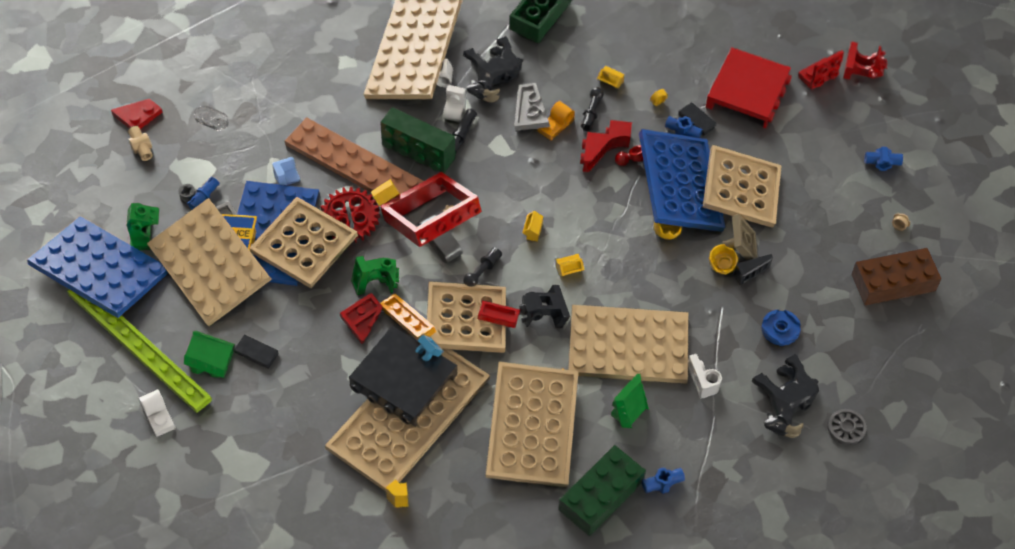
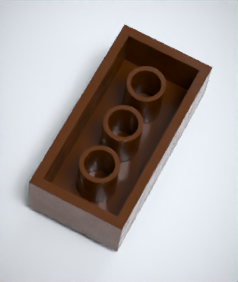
[851,248,942,306]

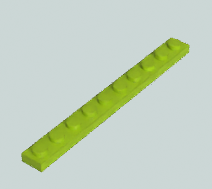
[67,290,212,413]

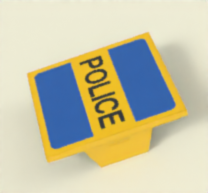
[222,214,257,251]

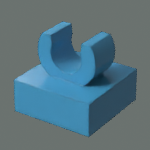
[416,335,444,361]

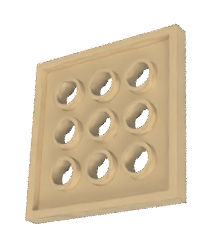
[703,145,781,228]
[249,197,358,288]
[427,282,506,353]

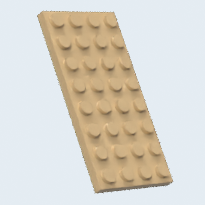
[364,0,462,99]
[325,349,490,491]

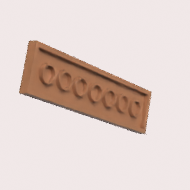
[285,117,424,194]

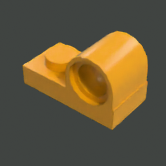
[537,101,575,141]

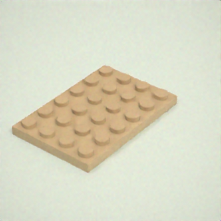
[147,198,272,326]
[568,305,688,384]
[485,362,579,487]

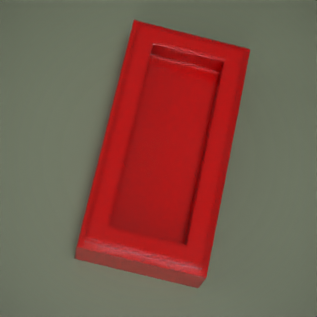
[477,300,520,328]

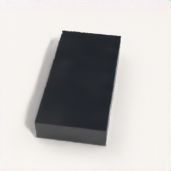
[678,102,717,136]
[234,334,279,369]

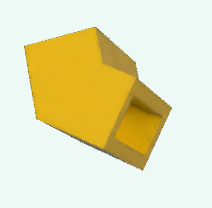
[597,66,625,89]
[371,179,400,207]
[522,211,543,242]
[556,254,585,276]
[386,479,408,507]

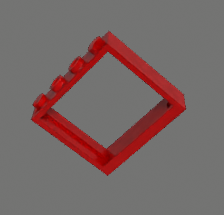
[380,172,482,247]

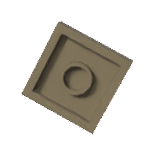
[722,214,758,260]

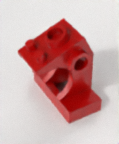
[843,41,888,80]

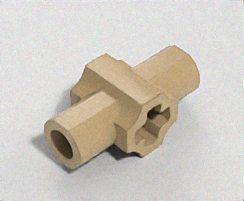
[128,126,153,161]

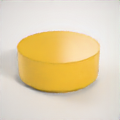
[650,89,668,106]

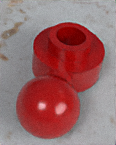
[615,145,643,166]

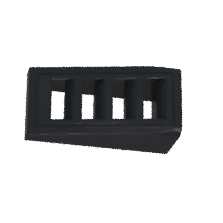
[734,254,773,285]

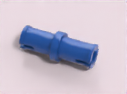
[187,176,220,210]

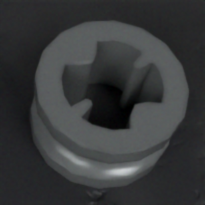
[178,184,196,203]

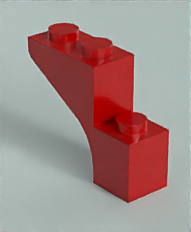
[580,120,632,172]

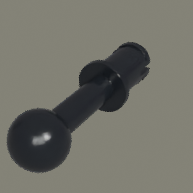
[581,87,604,131]
[463,247,502,287]

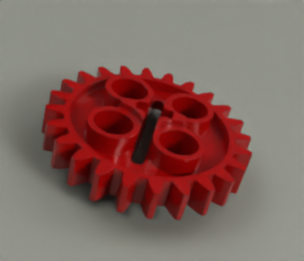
[320,187,380,243]

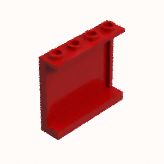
[705,47,792,128]

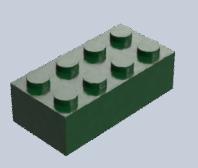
[509,0,573,43]
[380,107,455,173]
[558,445,646,536]

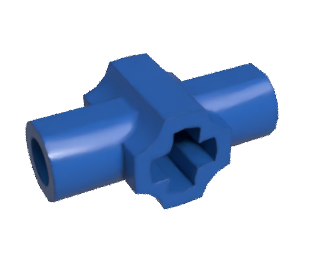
[665,116,703,138]
[864,147,903,171]
[642,467,685,494]

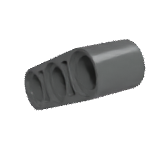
[417,214,463,263]

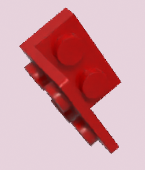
[798,50,844,90]

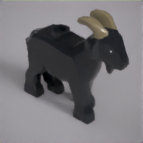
[463,36,523,103]
[751,354,819,438]

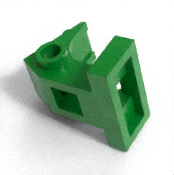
[126,203,160,250]
[351,256,399,296]

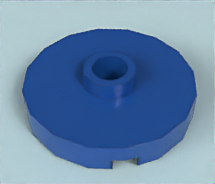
[761,309,801,346]

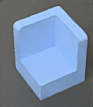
[272,157,300,186]

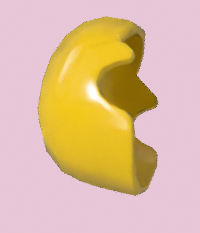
[653,221,682,240]
[709,244,738,275]

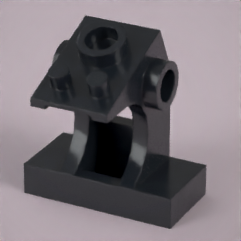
[519,285,570,328]

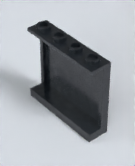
[349,326,458,427]

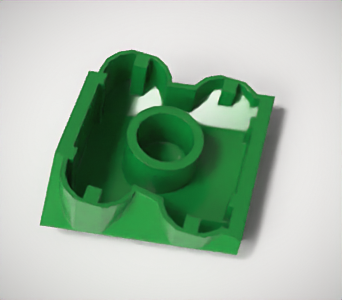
[184,331,235,378]
[611,374,649,428]

